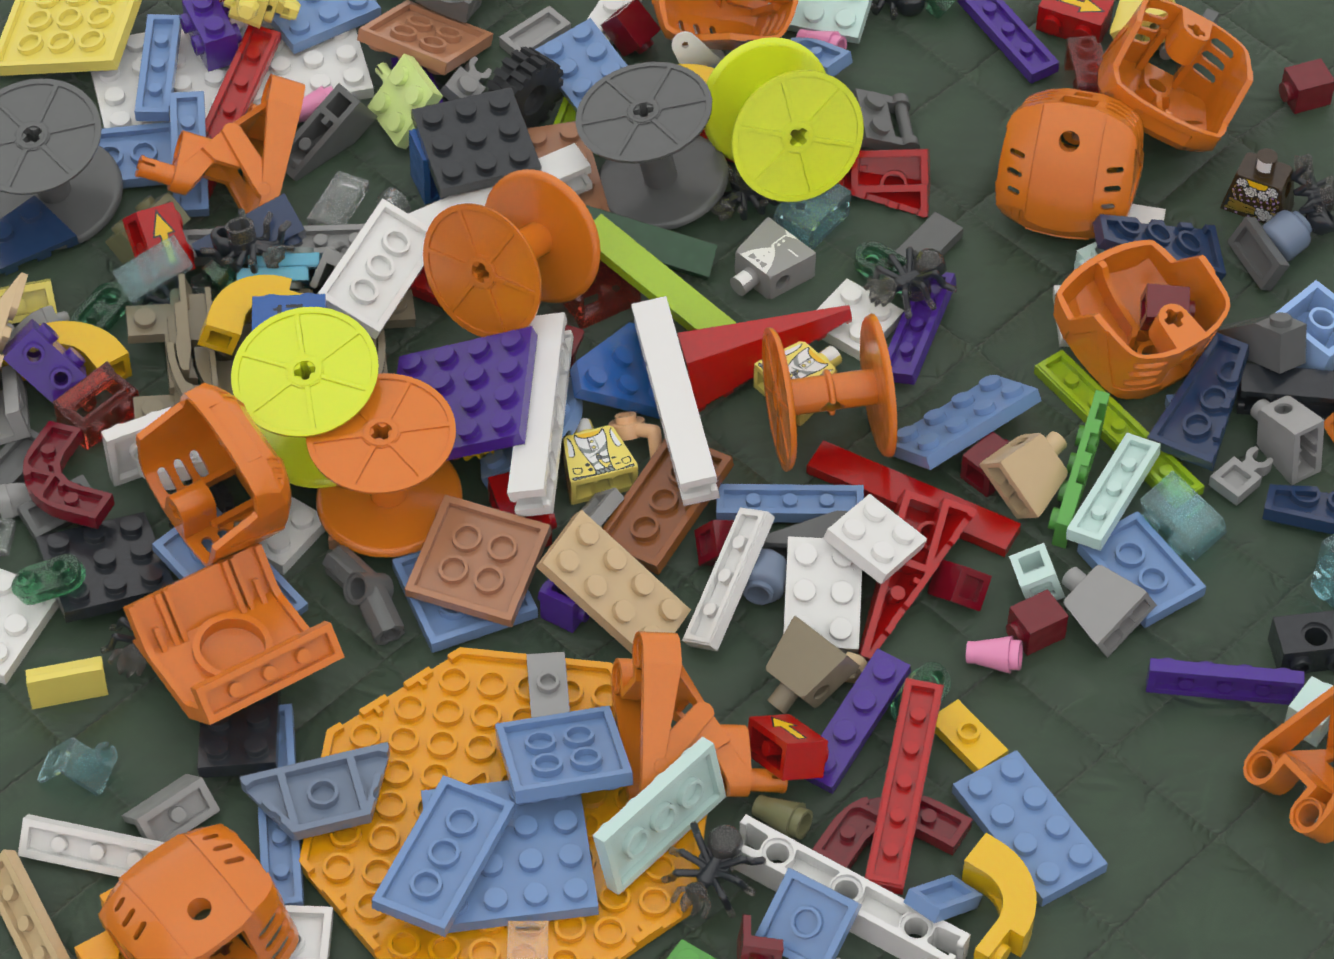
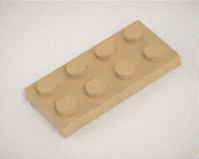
[536,510,691,654]

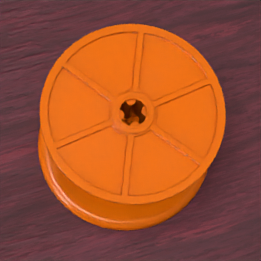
[423,169,601,337]
[762,313,897,472]
[306,373,463,558]

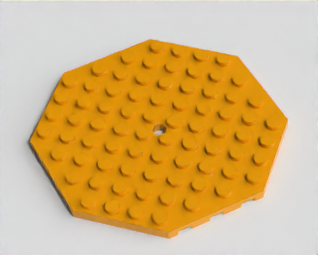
[299,647,708,959]

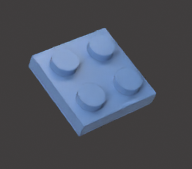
[755,867,862,959]

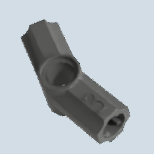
[322,545,405,645]

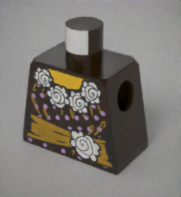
[1220,148,1294,224]

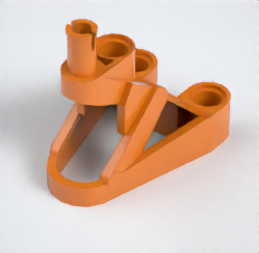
[135,74,305,214]
[611,631,788,801]
[1243,686,1334,844]

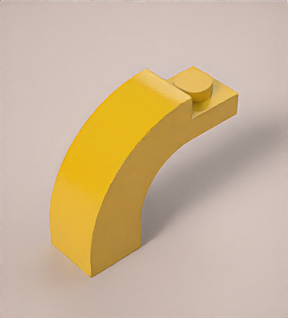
[197,275,303,355]
[0,321,132,391]
[962,833,1037,959]

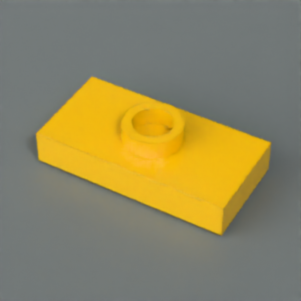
[935,699,1008,772]

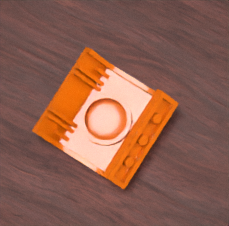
[123,543,344,725]

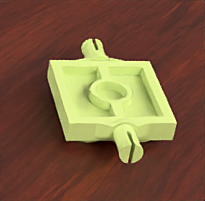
[367,54,443,149]

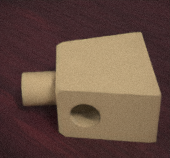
[979,431,1068,519]

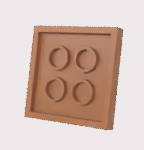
[357,0,494,75]
[404,494,551,628]

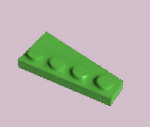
[1048,390,1110,549]

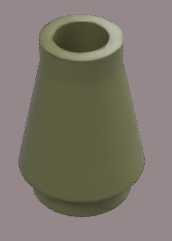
[752,794,813,839]

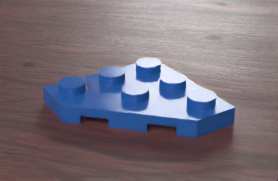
[570,322,660,419]

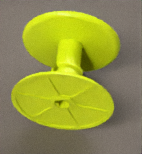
[704,37,864,202]
[231,307,379,488]

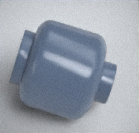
[1262,210,1312,262]
[742,549,787,605]

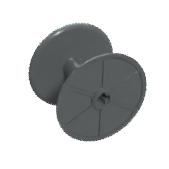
[576,62,729,230]
[0,78,123,250]

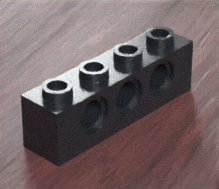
[1268,610,1334,675]

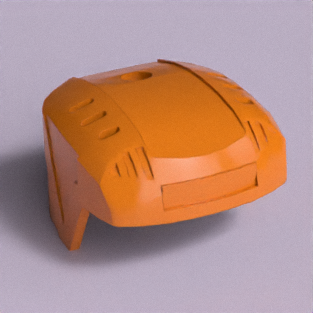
[652,0,798,50]
[1097,0,1253,152]
[995,88,1144,240]
[1053,240,1231,399]
[136,383,291,567]
[98,824,299,959]

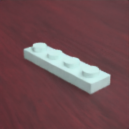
[1066,433,1161,551]

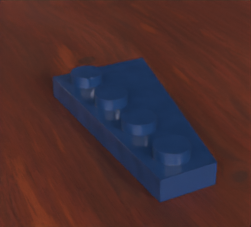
[0,195,79,276]
[1093,214,1226,281]
[1147,332,1249,471]
[1262,484,1334,535]

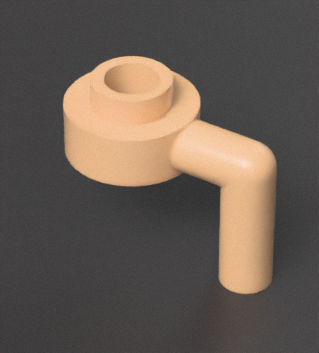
[609,411,663,459]

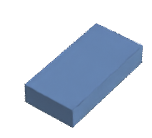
[903,875,983,923]

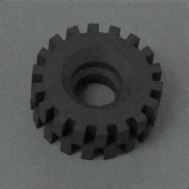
[484,46,564,128]

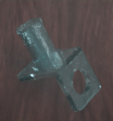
[37,737,118,796]

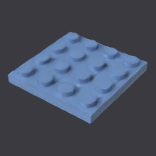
[421,780,599,933]

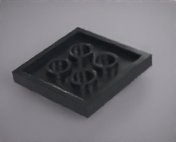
[411,87,542,198]
[36,512,174,623]

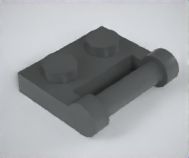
[853,88,920,150]

